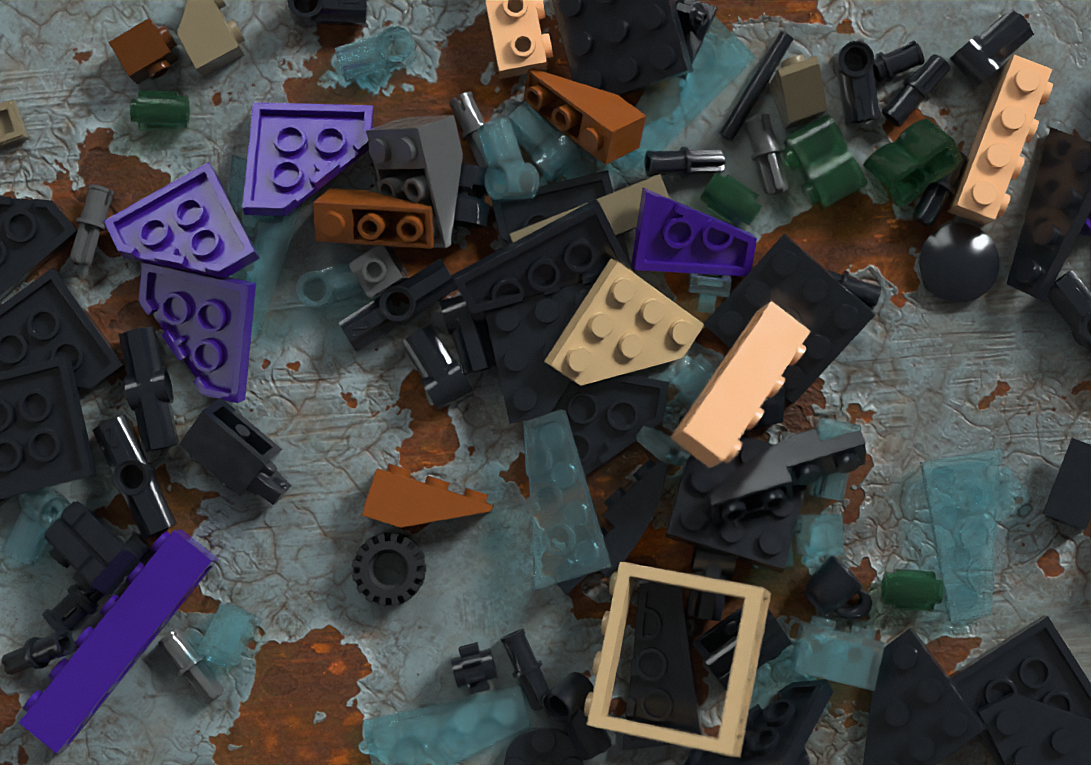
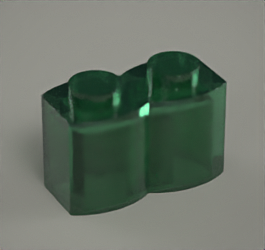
[782,114,868,211]
[863,118,962,206]

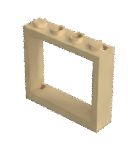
[584,562,771,757]

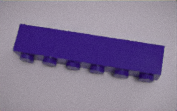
[19,529,219,754]

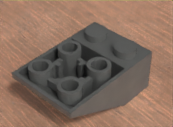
[366,115,463,248]

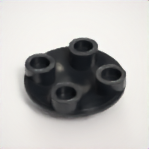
[919,223,1000,303]

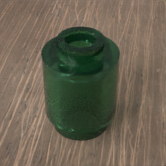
[130,90,190,132]
[700,172,762,228]
[881,569,943,612]

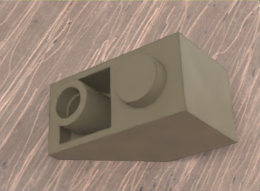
[177,0,245,77]
[769,54,828,130]

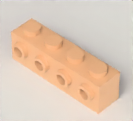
[485,0,553,79]
[947,55,1053,226]
[670,301,810,468]

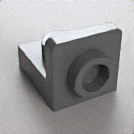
[349,245,410,297]

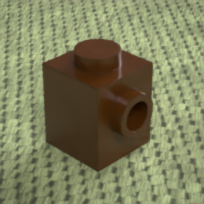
[108,18,178,84]

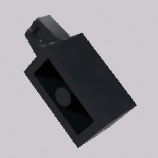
[178,398,292,505]

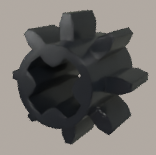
[451,642,498,695]

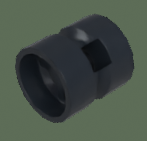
[453,164,494,229]

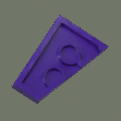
[631,187,757,276]

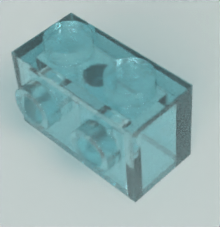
[789,616,885,691]

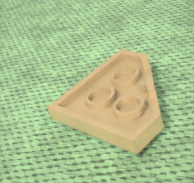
[544,259,704,385]

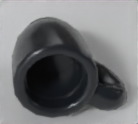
[802,555,873,620]

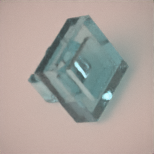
[688,273,731,313]

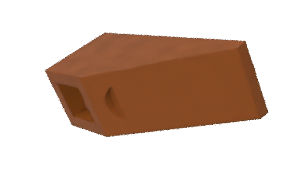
[523,68,646,165]
[313,188,434,249]
[362,463,494,528]

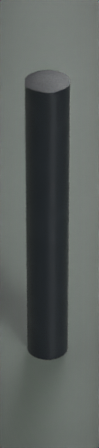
[719,31,794,141]

